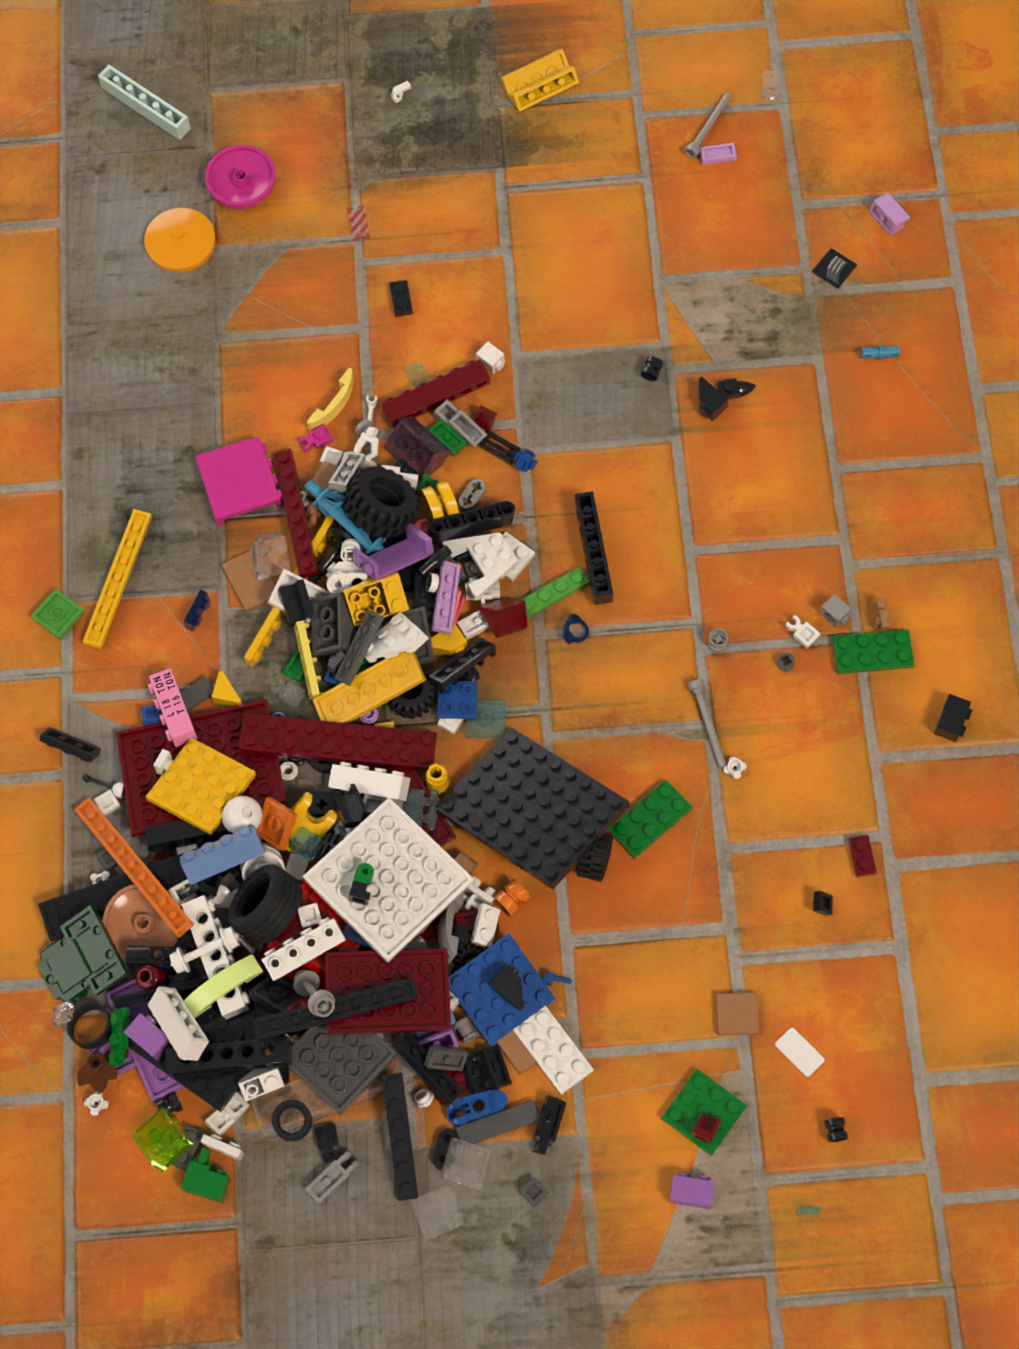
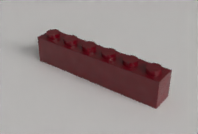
[382,359,490,429]

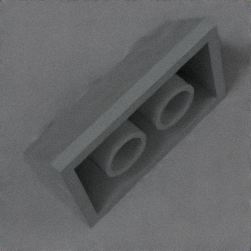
[311,592,356,655]

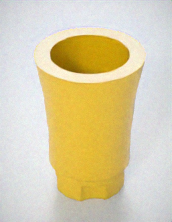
[425,764,452,798]

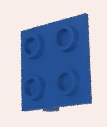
[438,681,477,719]

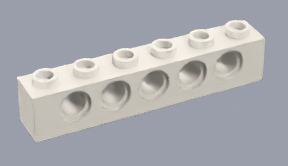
[181,895,250,1019]

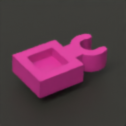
[298,424,333,453]

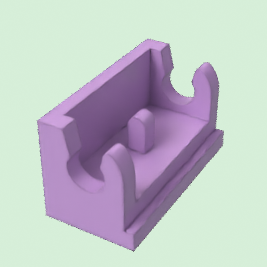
[869,193,910,236]

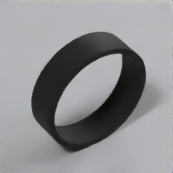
[67,1003,111,1049]

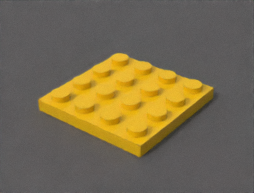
[146,738,256,835]

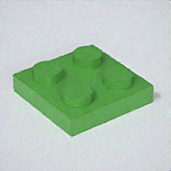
[31,588,85,640]

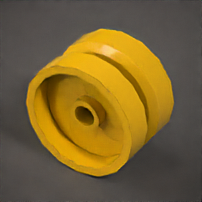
[421,481,459,520]

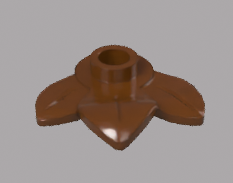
[77,1052,117,1094]

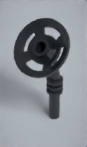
[308,528,355,584]

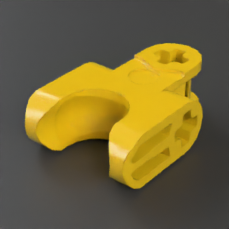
[286,792,338,852]

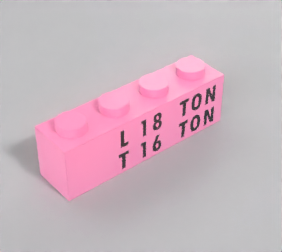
[148,668,197,747]

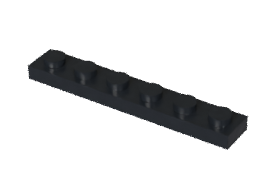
[382,1072,419,1201]

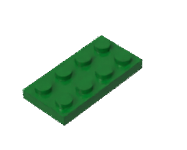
[832,630,914,674]
[608,780,693,859]

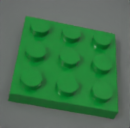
[661,1069,748,1156]

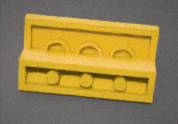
[500,49,580,112]

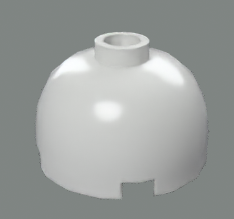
[222,796,263,833]

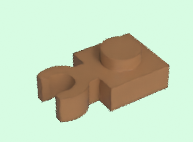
[875,598,890,632]

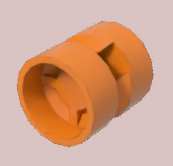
[493,879,531,917]

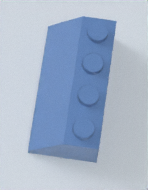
[180,825,265,885]

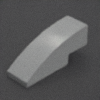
[433,399,487,448]

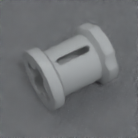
[453,1017,479,1044]

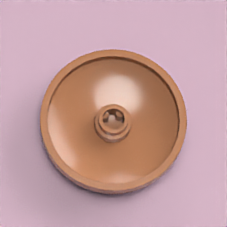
[103,884,178,964]

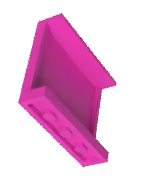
[195,436,283,527]

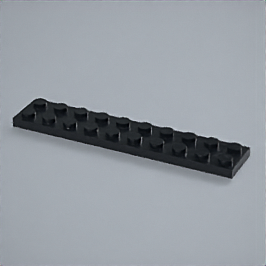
[38,847,241,942]

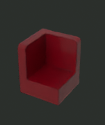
[691,1113,722,1145]

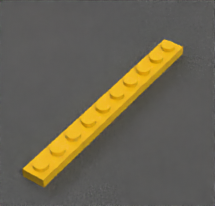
[244,502,339,668]

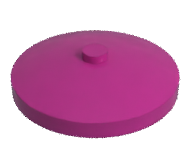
[205,145,276,209]

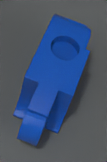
[447,1089,507,1127]

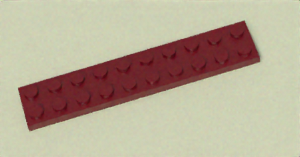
[239,713,437,771]

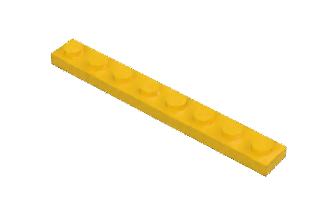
[83,509,152,649]

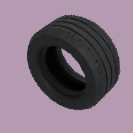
[228,864,302,944]

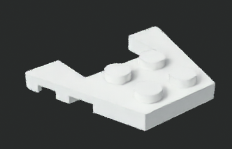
[442,532,518,601]

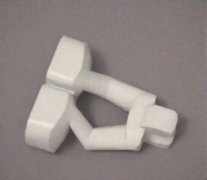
[342,427,379,469]

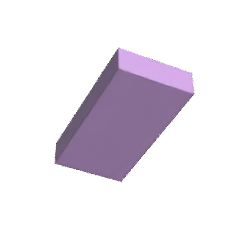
[699,143,737,165]

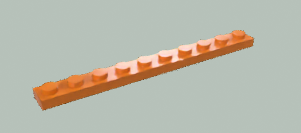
[74,797,194,938]

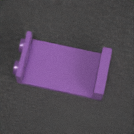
[354,523,434,580]

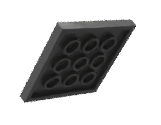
[287,1023,397,1116]

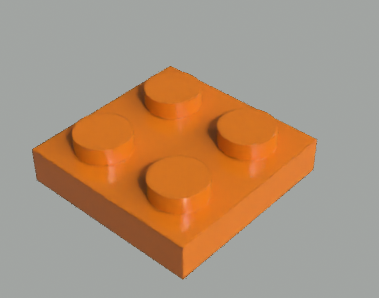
[257,797,298,850]

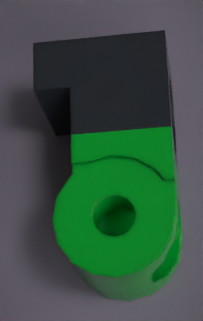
[348,863,374,906]

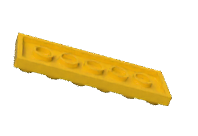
[313,651,426,723]

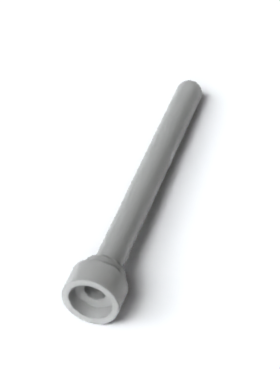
[684,93,731,159]
[688,679,726,768]

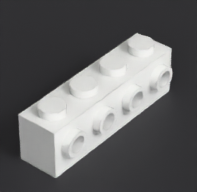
[328,762,411,801]
[261,917,347,981]
[148,986,209,1061]

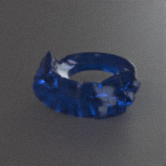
[562,614,589,644]

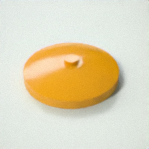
[144,208,216,273]

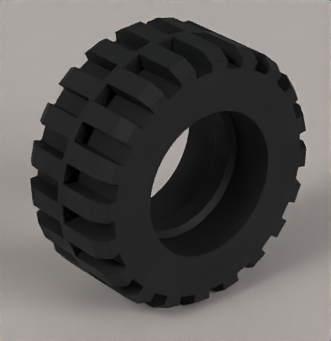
[344,466,419,538]

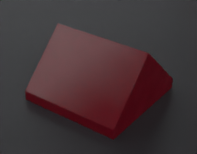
[478,597,528,638]

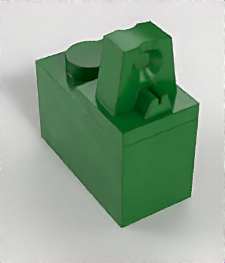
[180,1148,231,1204]

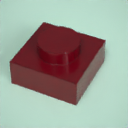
[474,406,498,431]

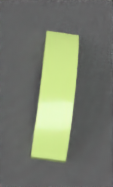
[184,954,264,1018]

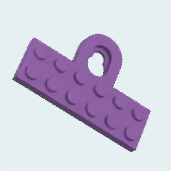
[90,979,185,1103]

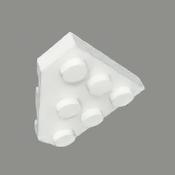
[364,612,429,663]

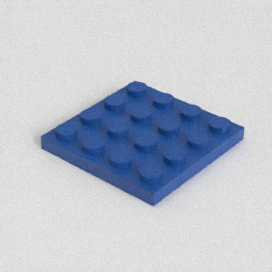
[449,933,556,1047]

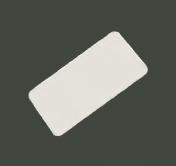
[775,1028,825,1077]

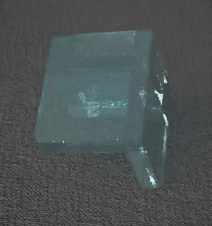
[291,827,322,862]

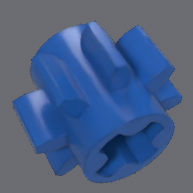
[513,449,538,472]

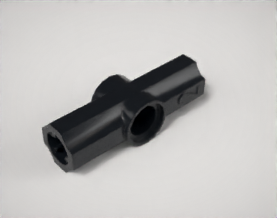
[126,945,189,964]

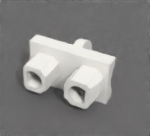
[465,578,500,605]
[464,876,496,910]

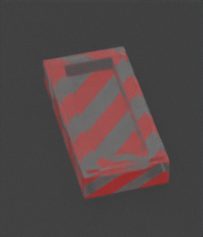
[347,205,370,241]

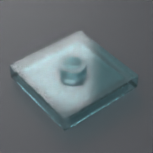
[466,700,506,739]

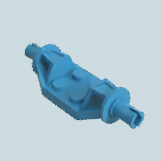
[304,479,385,556]

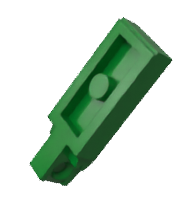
[109,1007,129,1066]

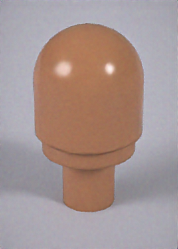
[306,501,322,526]

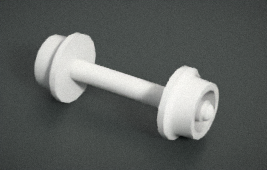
[169,926,240,974]

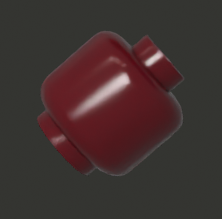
[136,964,166,990]

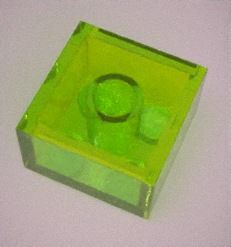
[132,1107,194,1172]

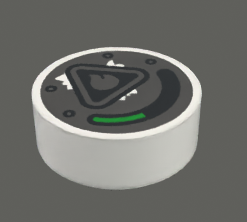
[426,573,439,593]

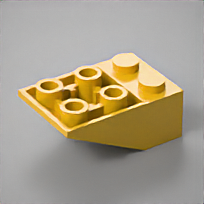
[344,571,409,627]

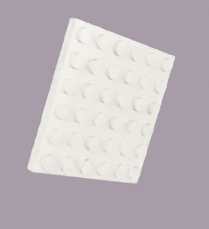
[302,798,474,963]

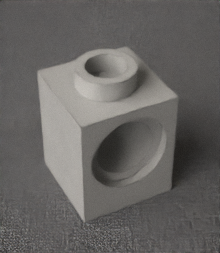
[819,594,851,628]

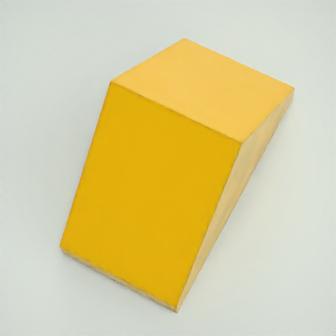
[212,671,242,707]

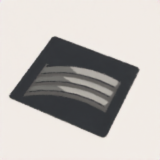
[812,248,857,288]

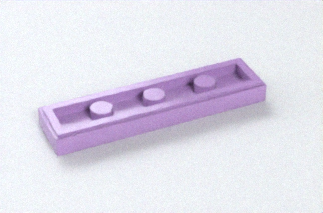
[431,560,461,635]

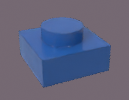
[141,706,162,726]

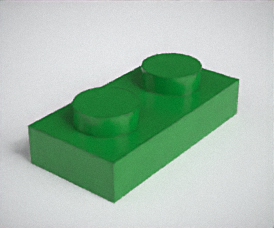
[428,419,467,457]

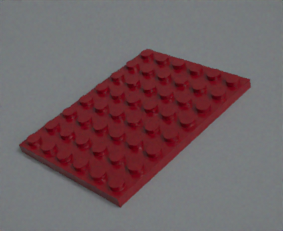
[116,699,287,837]

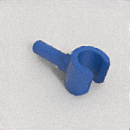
[542,972,572,986]

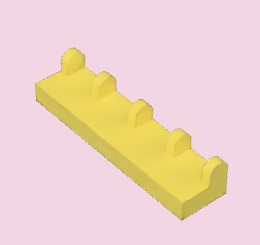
[294,621,324,700]

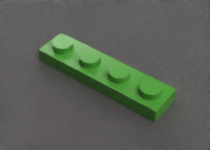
[521,567,590,619]

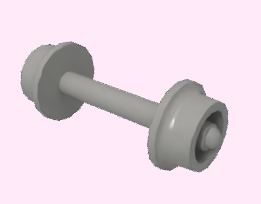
[293,969,335,1017]

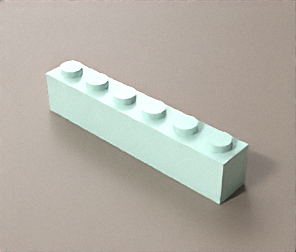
[98,65,191,140]

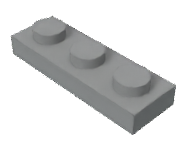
[328,451,366,492]

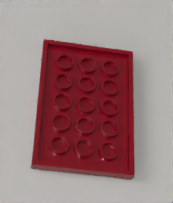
[324,948,451,1035]

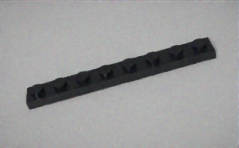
[252,978,418,1042]

